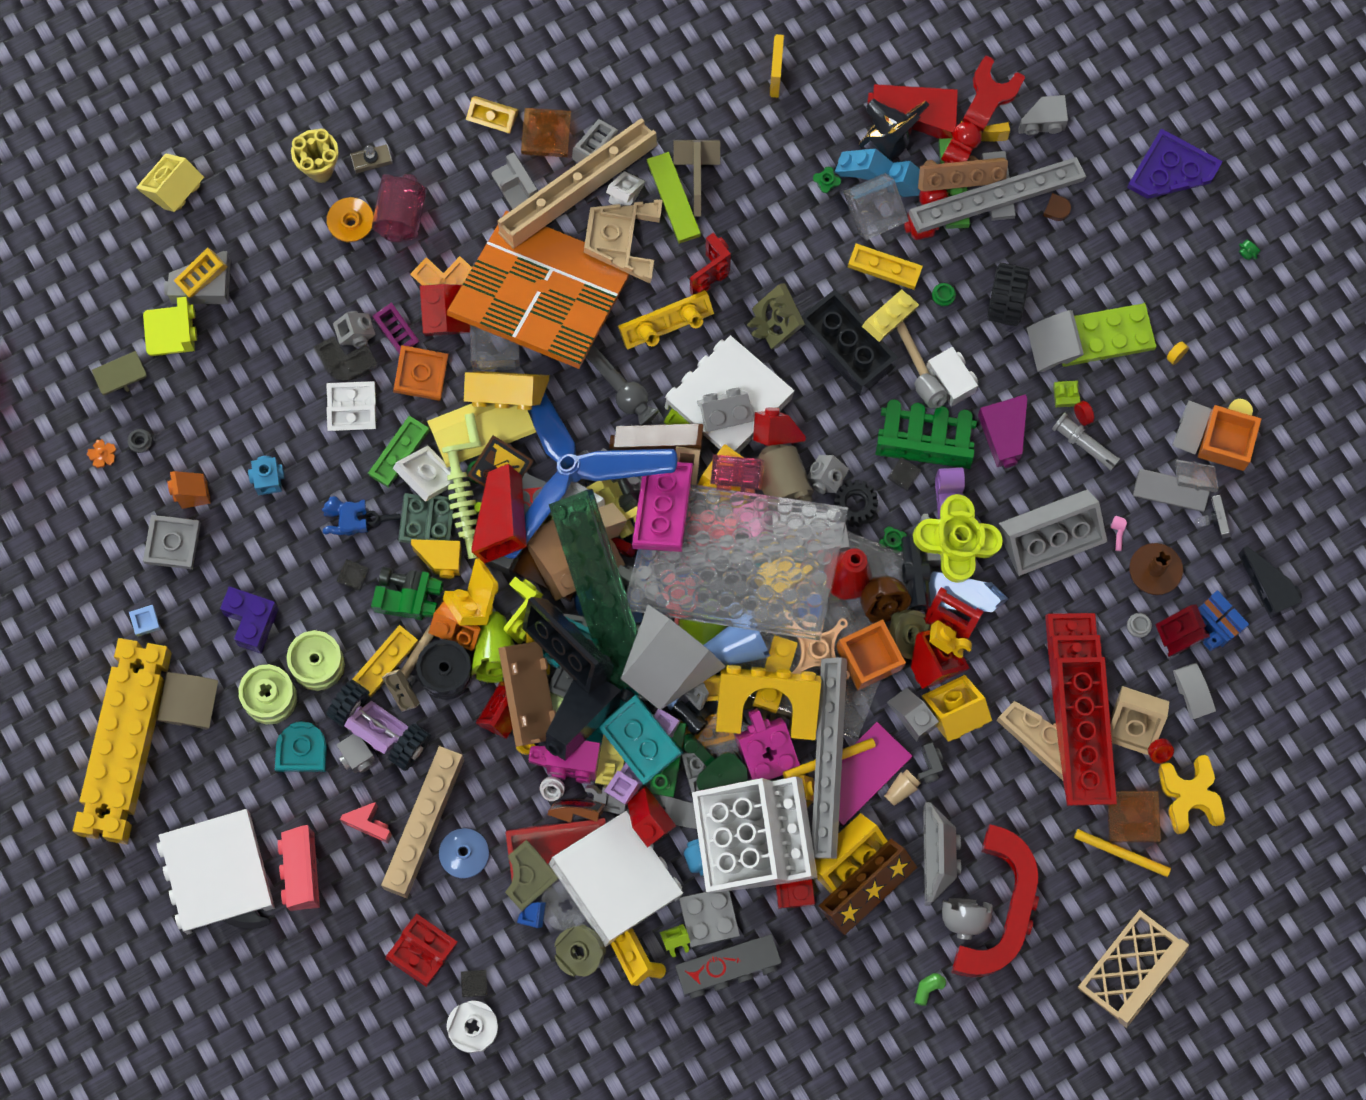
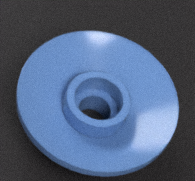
[439,828,489,878]

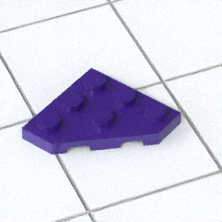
[1127,129,1223,199]

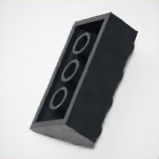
[522,597,614,694]

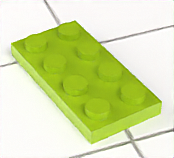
[1062,303,1156,367]

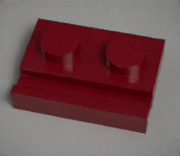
[1155,604,1210,657]

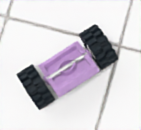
[326,680,431,771]

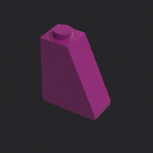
[978,394,1027,468]

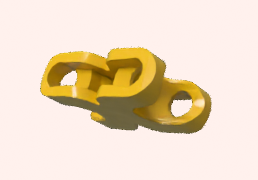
[1158,755,1225,834]

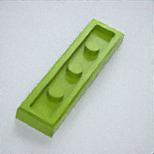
[647,152,701,244]

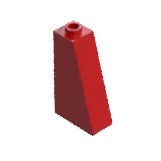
[867,84,958,139]
[471,464,527,563]

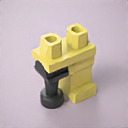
[586,478,640,539]

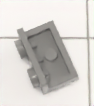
[697,388,753,432]

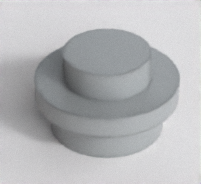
[1127,613,1152,638]

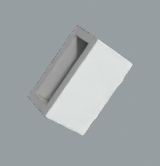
[926,347,978,407]

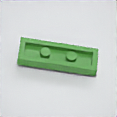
[368,416,430,488]

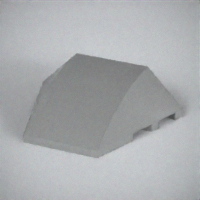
[621,605,726,710]

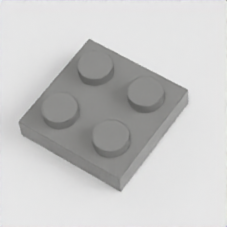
[143,515,201,570]
[679,891,740,948]

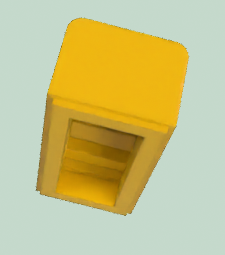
[174,248,228,298]

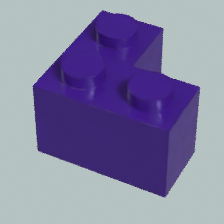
[220,586,279,654]

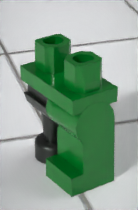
[371,567,443,621]

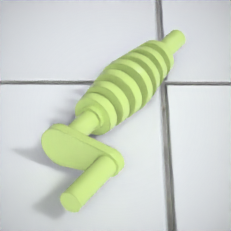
[442,413,482,559]

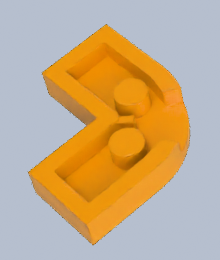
[410,256,472,285]

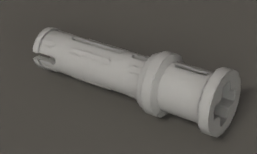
[1052,413,1120,471]

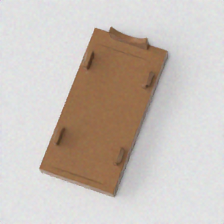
[498,642,556,747]

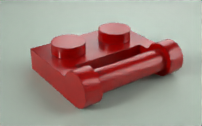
[924,587,984,639]

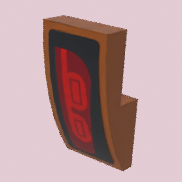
[547,799,605,823]

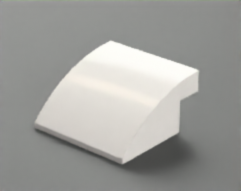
[692,777,818,893]

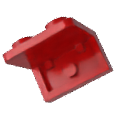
[690,232,731,295]

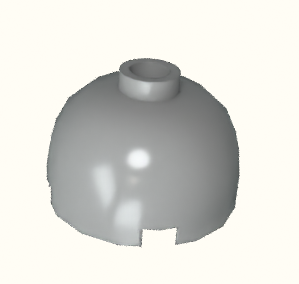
[942,898,993,940]

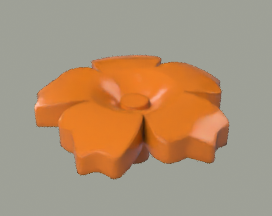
[87,439,117,468]

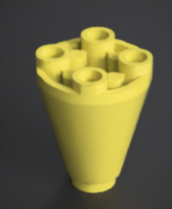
[291,129,339,183]

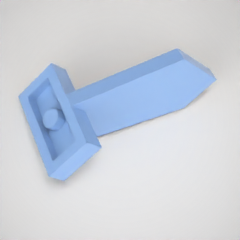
[928,571,1008,612]

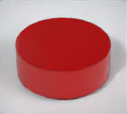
[1074,401,1094,426]
[1148,738,1174,763]

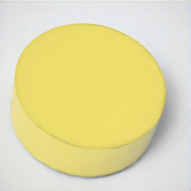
[1228,399,1253,416]

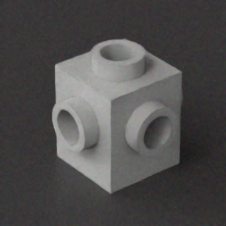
[333,311,375,347]
[807,455,849,494]

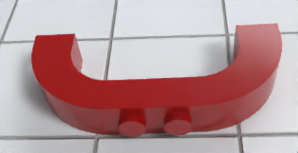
[951,824,1039,977]

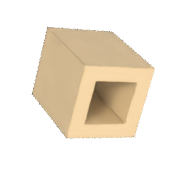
[583,503,627,544]

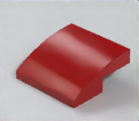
[385,913,457,987]

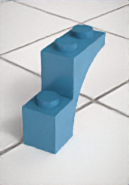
[835,148,920,197]

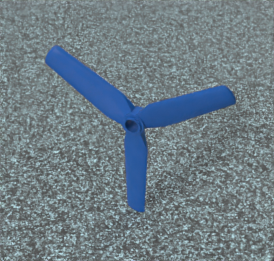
[505,393,678,559]

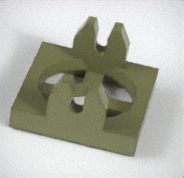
[747,283,805,349]

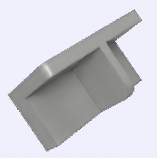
[491,152,537,210]

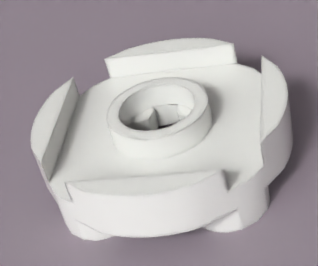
[447,1001,498,1053]

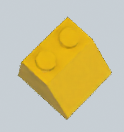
[921,675,992,742]

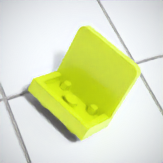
[143,297,197,356]
[503,577,543,644]

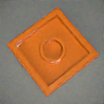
[393,345,448,401]

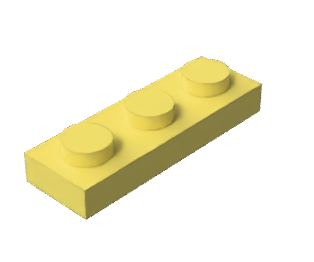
[862,289,919,342]

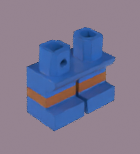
[1198,590,1249,651]

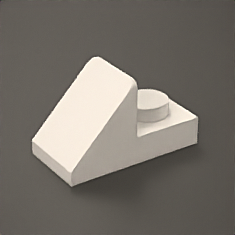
[606,171,645,206]

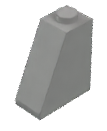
[164,251,231,304]

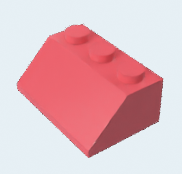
[278,825,320,911]

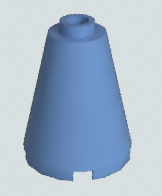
[704,612,770,666]

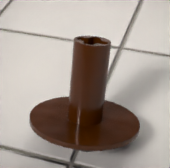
[1129,543,1183,595]

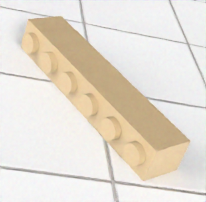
[381,746,464,898]

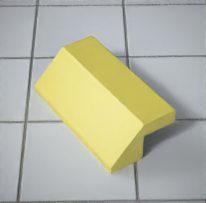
[427,403,536,467]

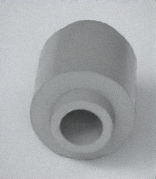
[914,373,948,408]

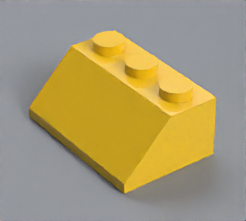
[464,371,549,410]
[815,813,887,893]

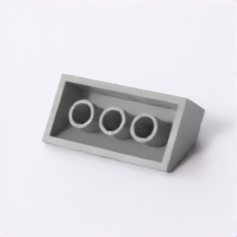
[999,489,1107,576]

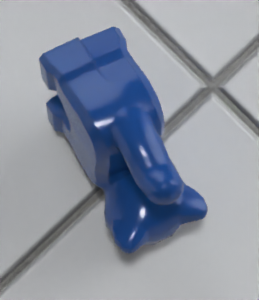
[322,496,368,536]

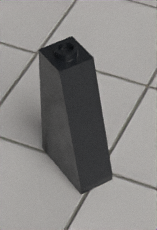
[545,679,621,761]

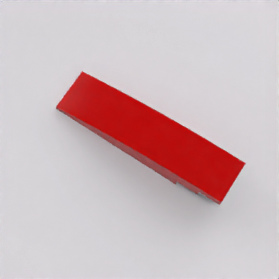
[1045,613,1117,806]

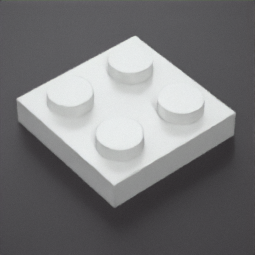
[393,445,454,502]

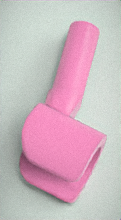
[1111,516,1127,551]

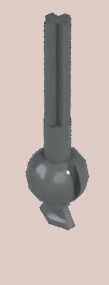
[586,344,659,425]

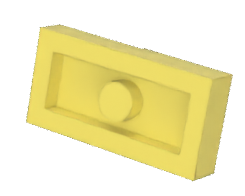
[595,734,624,785]

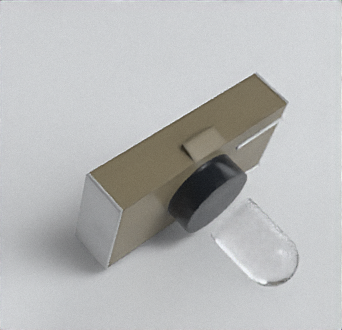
[350,144,393,173]
[382,669,420,712]

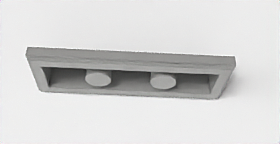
[1133,469,1211,512]

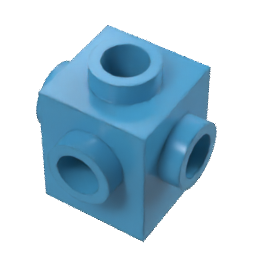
[248,456,285,495]

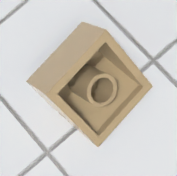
[1110,686,1169,755]

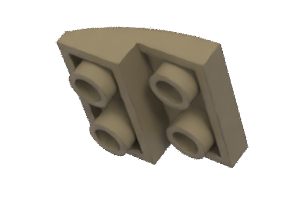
[157,672,218,729]

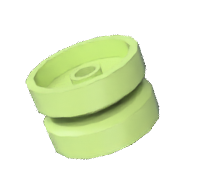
[286,630,345,691]
[239,664,297,725]

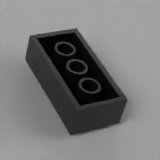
[799,289,898,396]

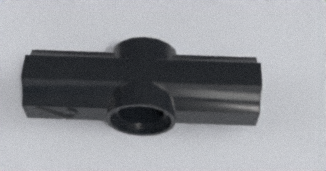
[901,535,931,611]

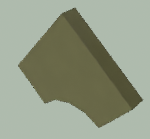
[505,839,559,911]

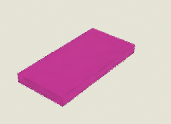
[632,462,693,552]
[839,722,912,826]

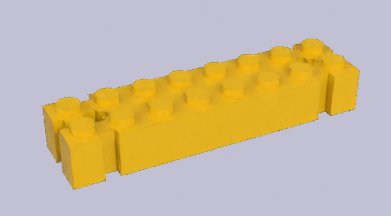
[72,638,172,845]

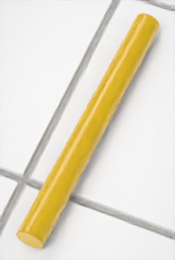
[783,738,876,779]
[1074,829,1171,877]

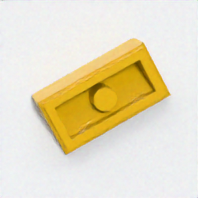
[466,96,519,134]

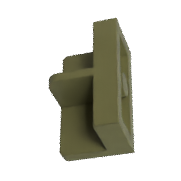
[91,351,147,395]

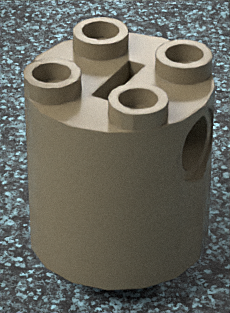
[752,444,814,513]

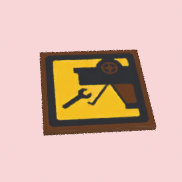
[467,435,533,487]

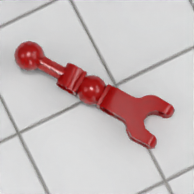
[919,56,1025,205]

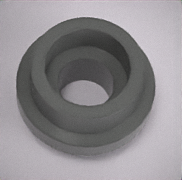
[128,429,152,453]

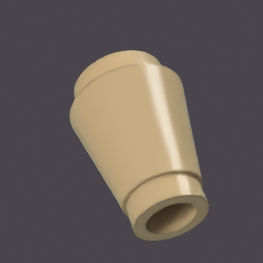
[884,769,921,806]

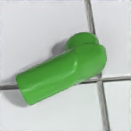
[914,973,946,1006]

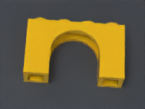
[716,665,821,740]

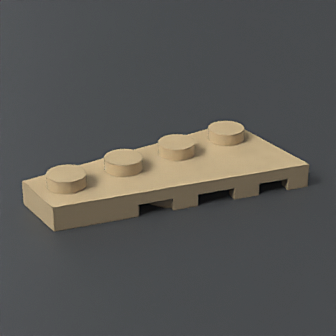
[996,701,1063,780]

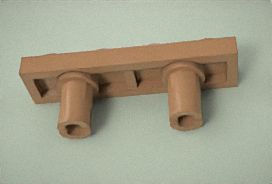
[918,156,1008,192]

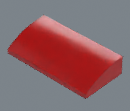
[505,817,606,879]

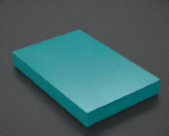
[598,695,683,785]

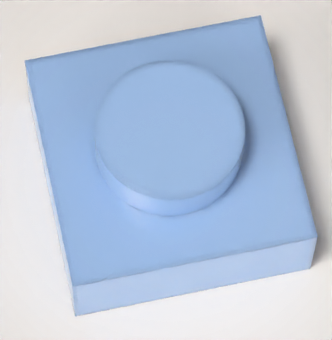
[129,605,161,637]

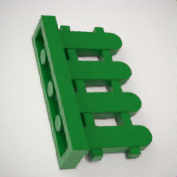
[875,399,977,469]

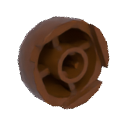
[860,576,911,623]

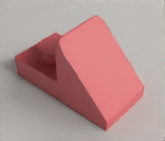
[340,802,392,844]

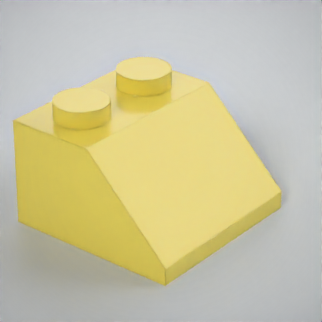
[136,153,204,212]

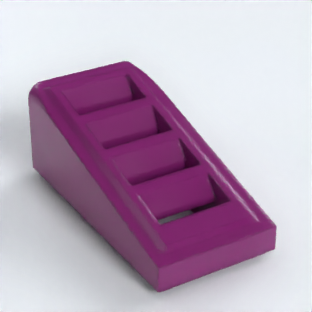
[372,302,419,355]

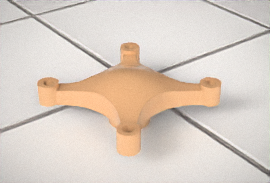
[785,618,850,680]

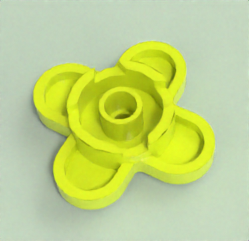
[913,494,1003,583]

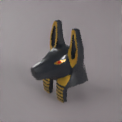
[859,98,929,161]

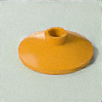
[327,197,374,242]

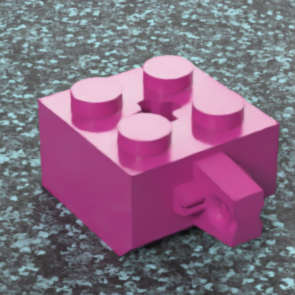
[734,708,800,780]
[529,741,601,784]

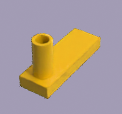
[611,928,666,986]

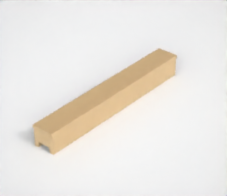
[498,118,658,249]

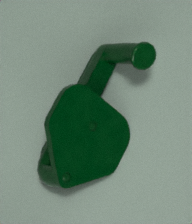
[683,733,747,791]

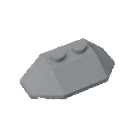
[923,802,961,906]

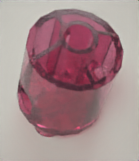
[372,174,427,242]

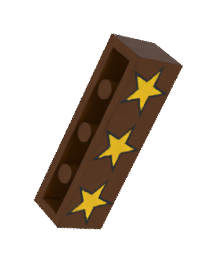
[818,839,918,935]

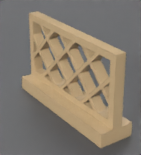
[1078,910,1189,1028]

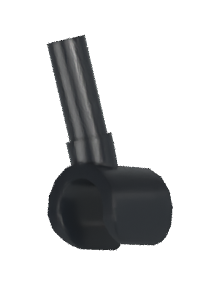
[365,510,401,528]

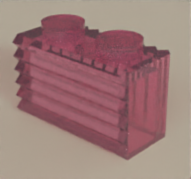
[710,455,764,494]

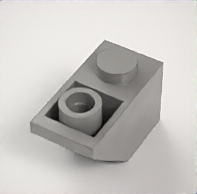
[1018,95,1068,135]

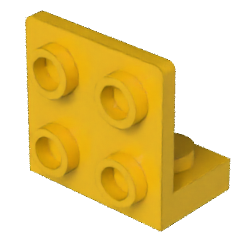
[443,558,498,625]

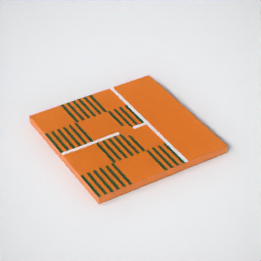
[447,211,630,369]

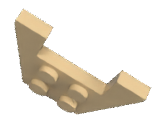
[584,200,663,283]

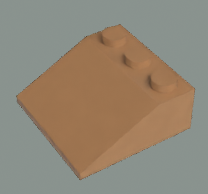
[527,515,625,601]

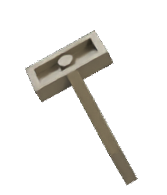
[674,140,720,216]

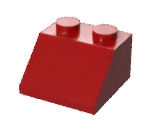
[420,284,473,336]

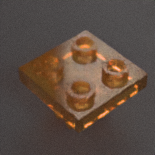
[521,108,571,158]
[1108,791,1161,842]

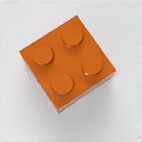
[1197,405,1261,471]
[835,620,906,690]

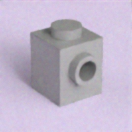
[337,734,375,773]

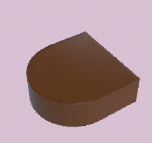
[1043,193,1071,221]

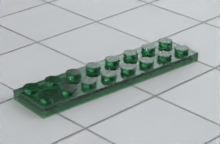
[549,489,638,689]

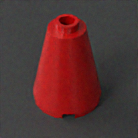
[823,548,872,600]

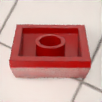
[475,681,513,739]

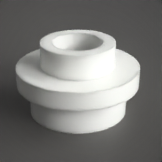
[540,777,565,801]

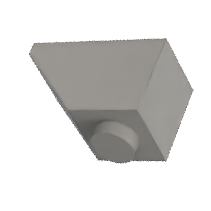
[887,688,939,742]

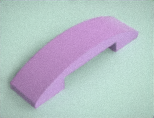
[604,709,680,805]

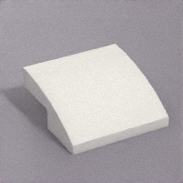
[327,381,376,431]

